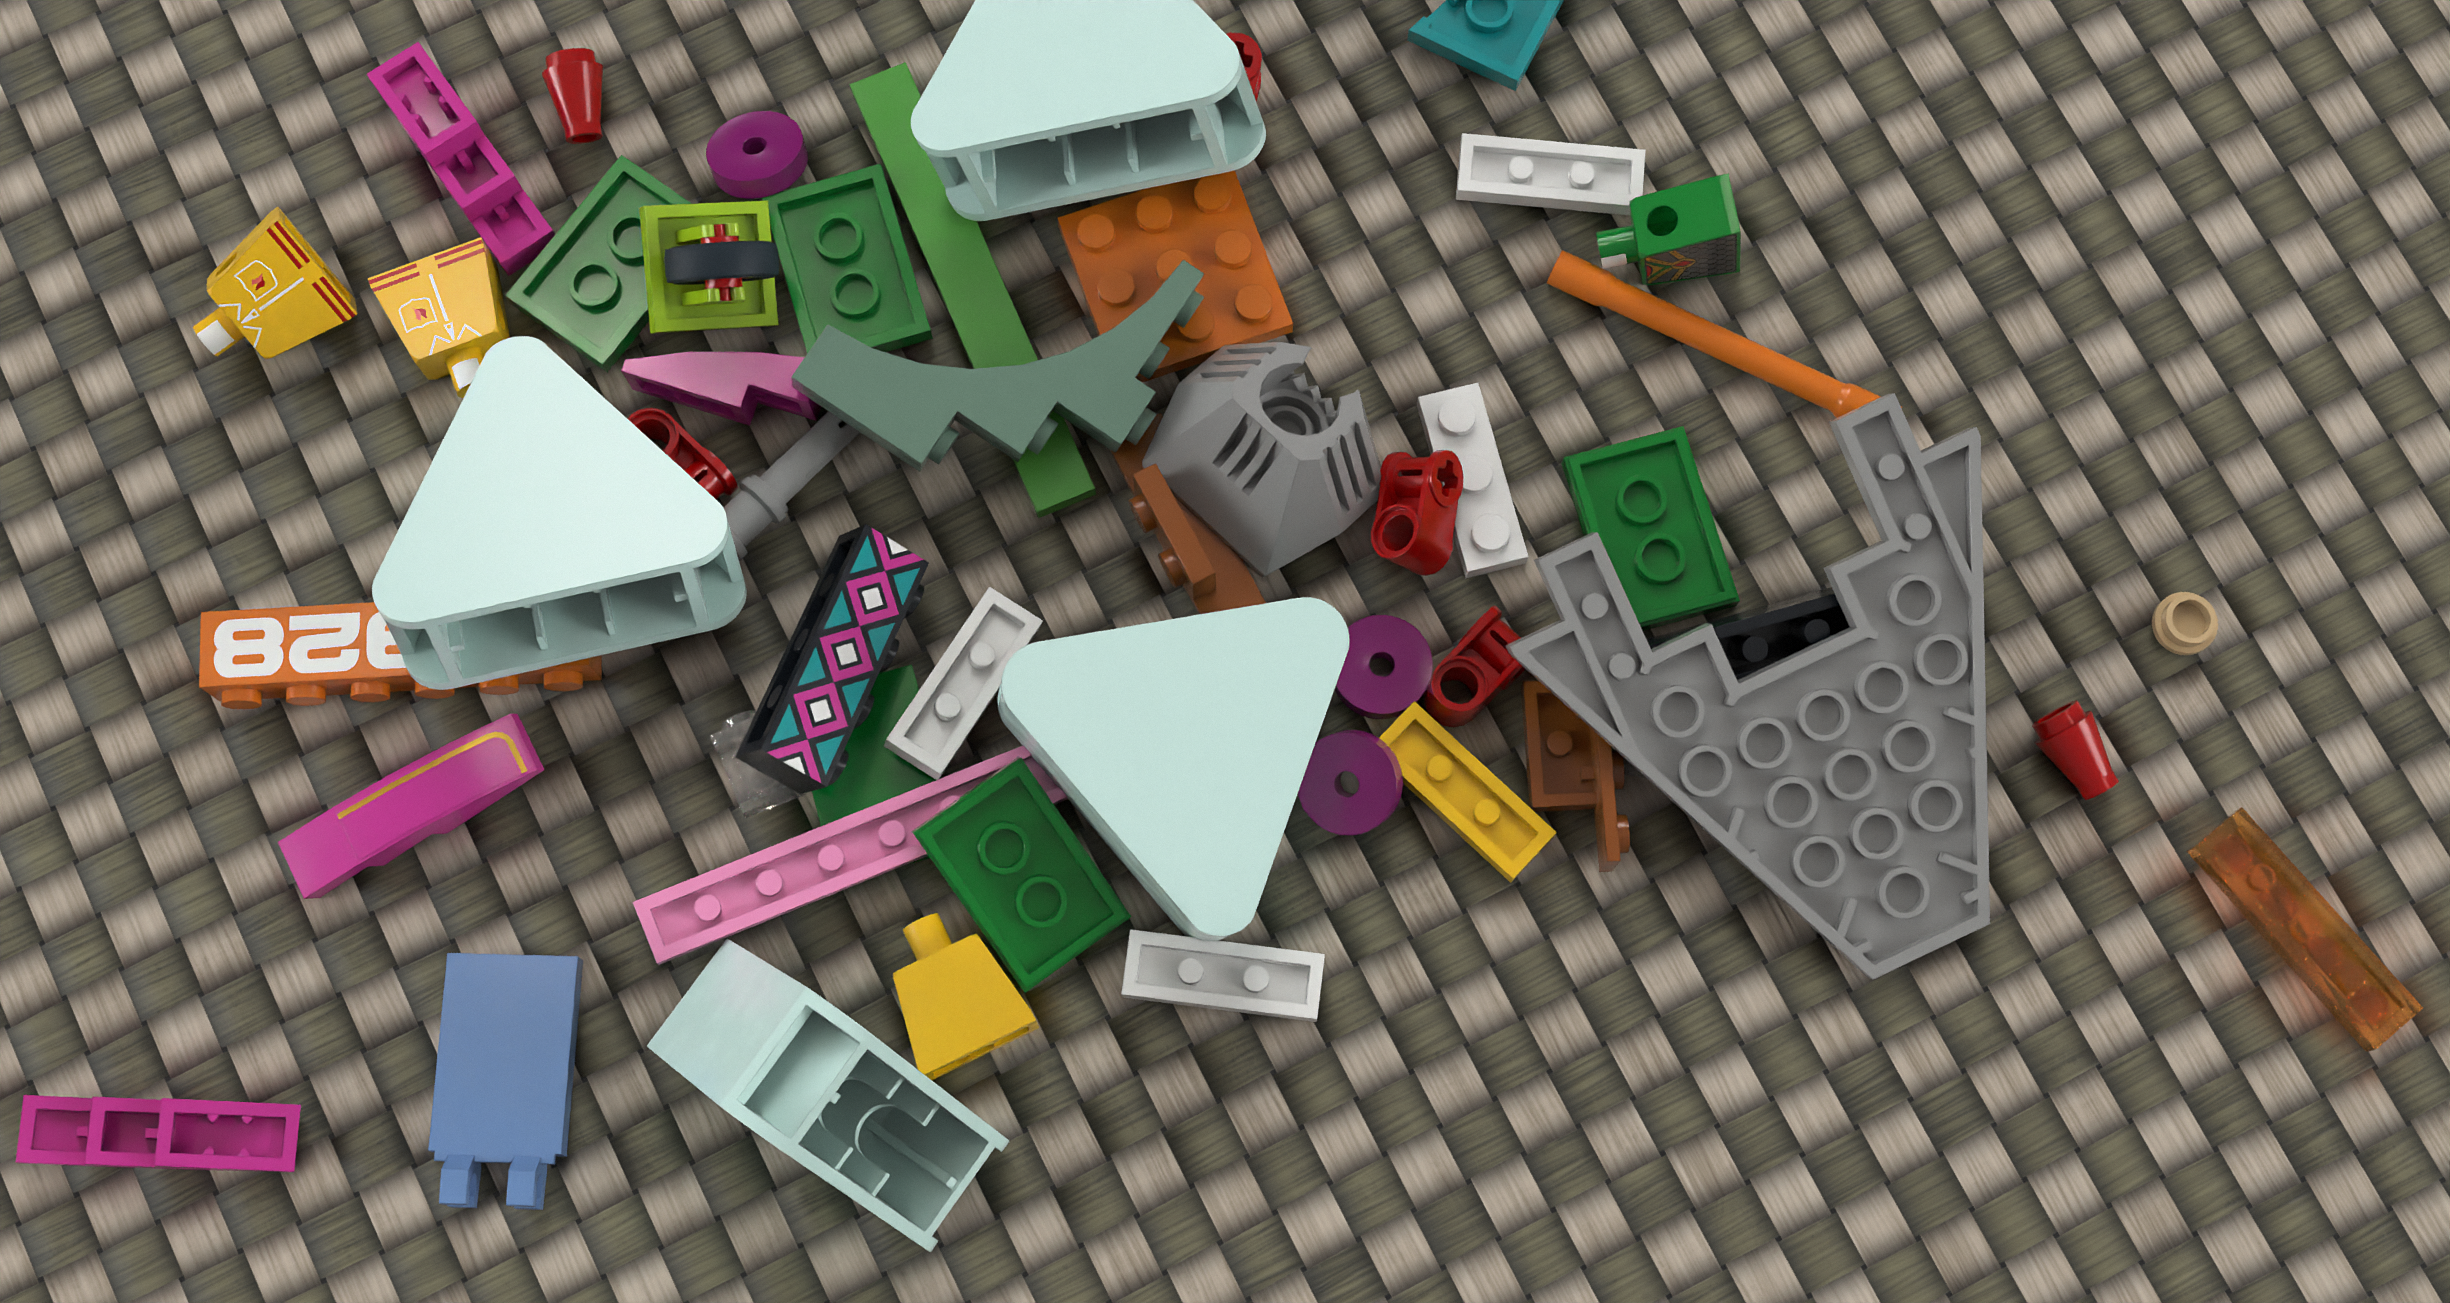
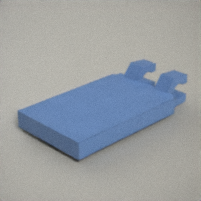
[428,953,583,1210]

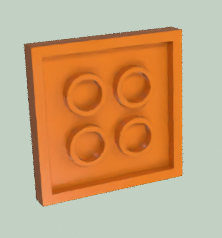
[1057,170,1293,383]

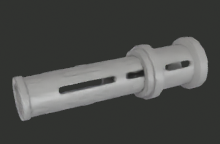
[723,411,861,561]

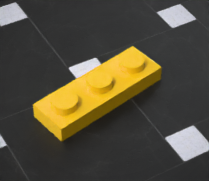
[1379,701,1557,883]

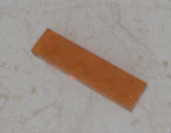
[2186,807,2423,1052]

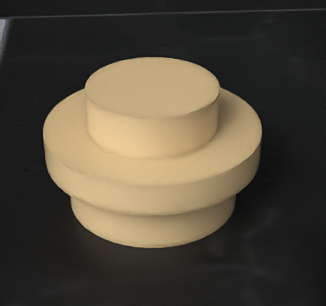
[2152,592,2218,655]

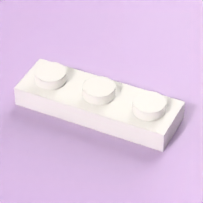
[1456,133,1646,215]
[1417,383,1528,578]
[884,587,1043,780]
[1121,929,1325,1022]

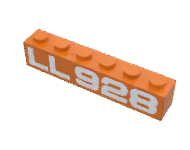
[199,602,602,709]

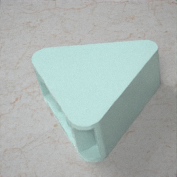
[911,0,1266,221]
[372,336,747,690]
[997,597,1350,941]
[647,939,1009,1252]

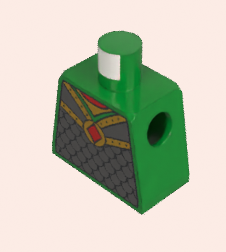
[1596,173,1741,285]

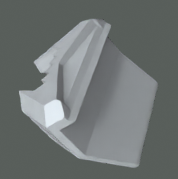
[1142,342,1381,578]

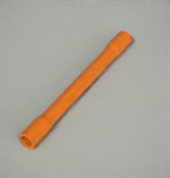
[1547,250,1902,418]

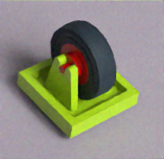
[639,200,779,334]

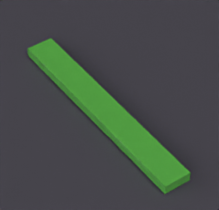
[849,62,1096,518]

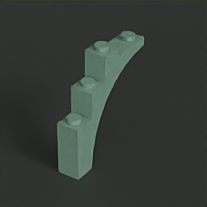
[791,260,1204,472]

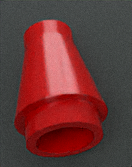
[542,48,603,144]
[2032,700,2119,800]

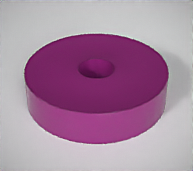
[706,111,808,199]
[1334,615,1433,719]
[1298,730,1403,835]

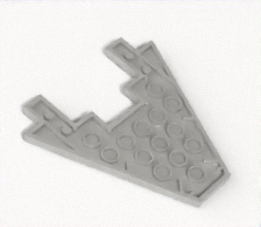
[1505,393,1990,980]

